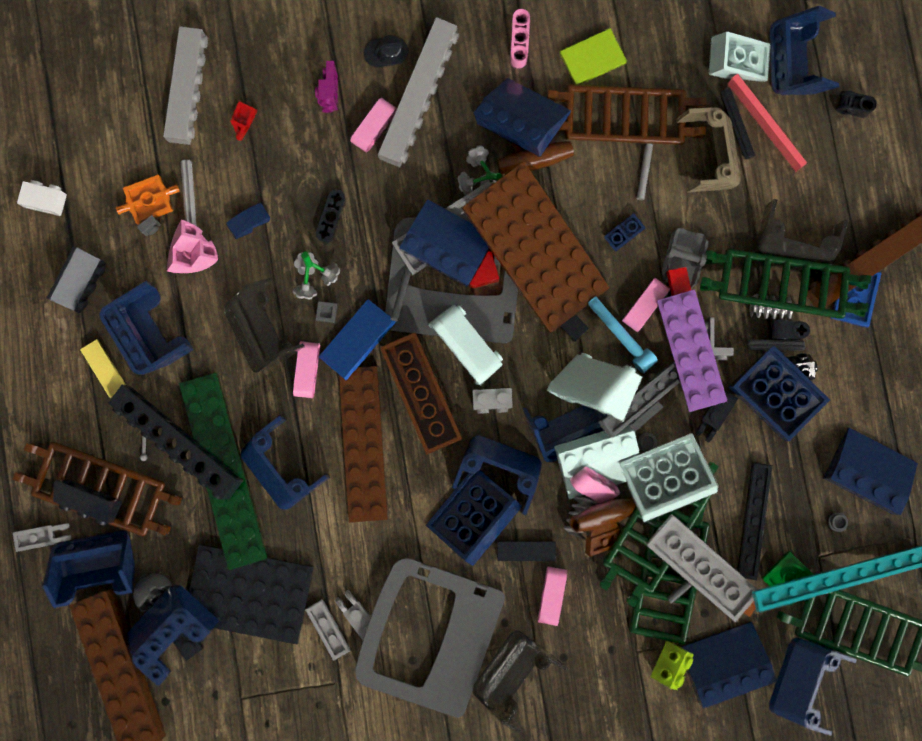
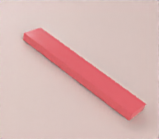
[728,74,807,172]

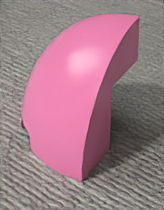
[167,219,218,273]

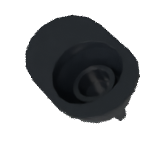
[364,35,408,67]

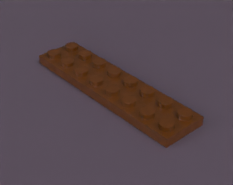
[339,366,388,523]

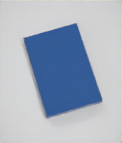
[830,272,881,328]

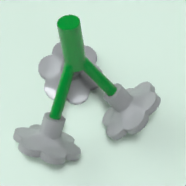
[458,145,502,196]
[293,252,340,299]

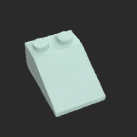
[709,32,770,81]

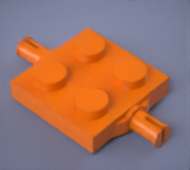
[116,175,180,224]

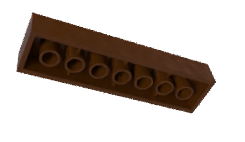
[69,588,166,741]

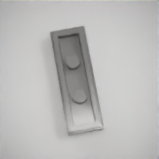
[305,599,351,661]

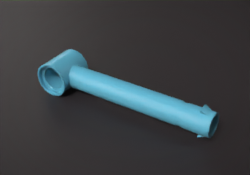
[588,296,658,374]

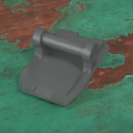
[661,228,708,289]

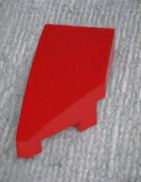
[230,101,257,141]

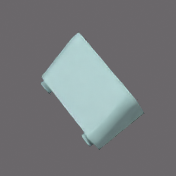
[547,353,642,421]

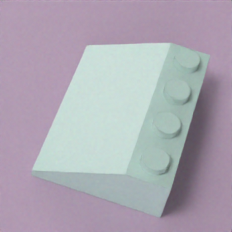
[554,425,639,499]
[619,433,718,522]

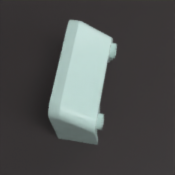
[428,304,503,385]

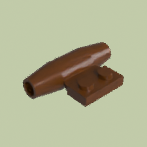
[497,141,574,175]
[570,497,636,557]

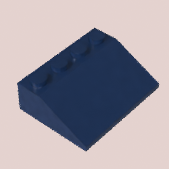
[474,78,571,157]
[399,199,489,287]
[729,345,830,441]
[823,428,918,515]
[425,470,522,566]
[681,621,777,708]

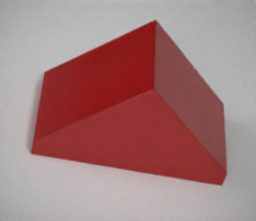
[470,251,499,289]

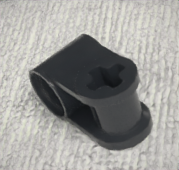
[836,90,877,118]
[771,320,810,340]

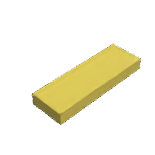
[80,339,126,398]

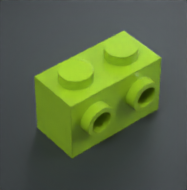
[650,641,694,690]

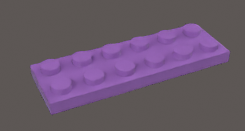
[657,290,727,412]

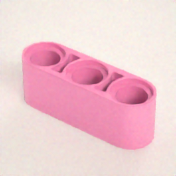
[510,9,530,68]
[350,98,397,153]
[622,278,670,332]
[293,341,320,398]
[570,467,620,503]
[538,566,567,626]

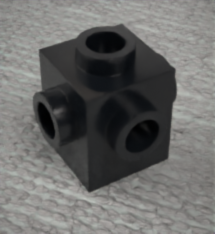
[787,353,818,380]

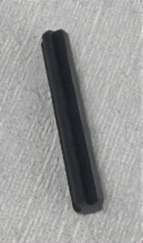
[721,88,755,160]

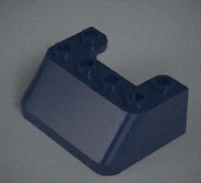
[100,281,194,375]
[42,531,136,608]
[127,585,219,686]

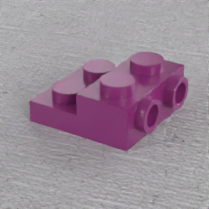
[315,61,338,113]

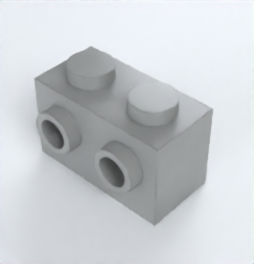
[472,388,512,414]

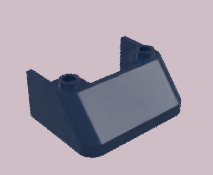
[770,5,839,95]
[522,404,609,462]
[241,416,330,509]
[452,436,542,515]
[769,637,857,735]

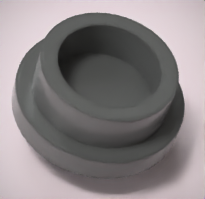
[637,433,657,452]
[828,512,848,532]

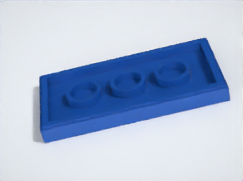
[319,299,396,380]

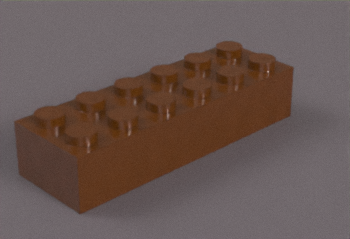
[380,332,462,455]

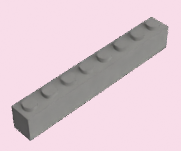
[378,17,459,167]

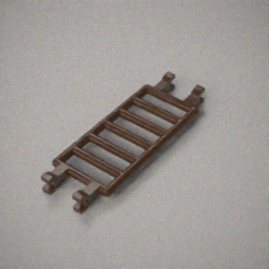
[547,84,707,145]
[12,442,183,536]

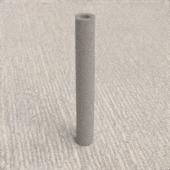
[637,143,653,200]

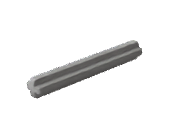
[181,160,197,226]

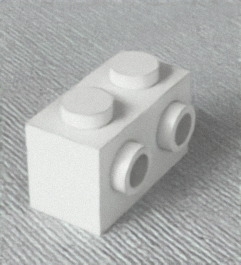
[17,180,67,216]

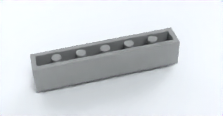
[163,27,208,145]

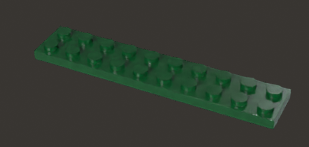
[179,373,268,570]

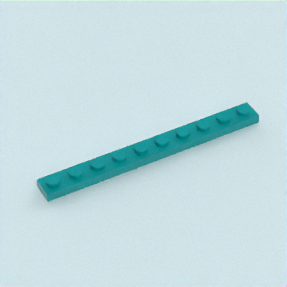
[752,545,922,612]

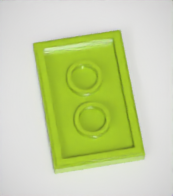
[560,28,627,85]

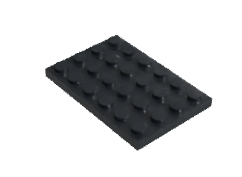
[189,544,314,645]

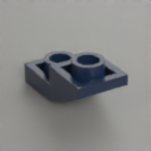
[226,203,270,239]
[604,214,646,252]

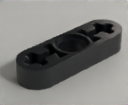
[316,189,346,244]

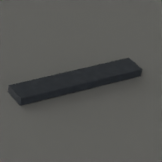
[737,462,773,580]

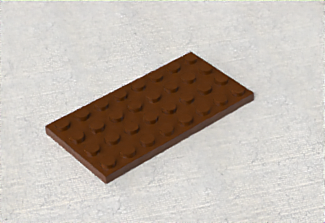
[461,162,610,333]

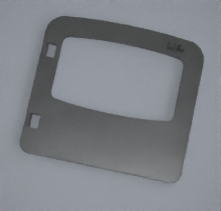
[385,218,518,344]
[355,558,505,718]

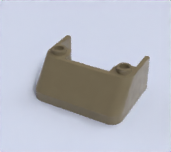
[676,107,741,193]

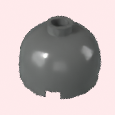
[133,573,173,611]

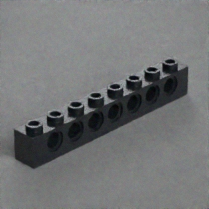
[108,385,244,500]

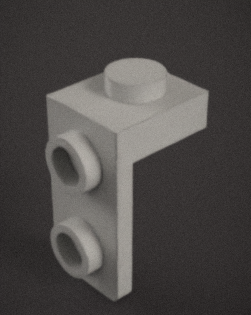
[704,317,734,360]

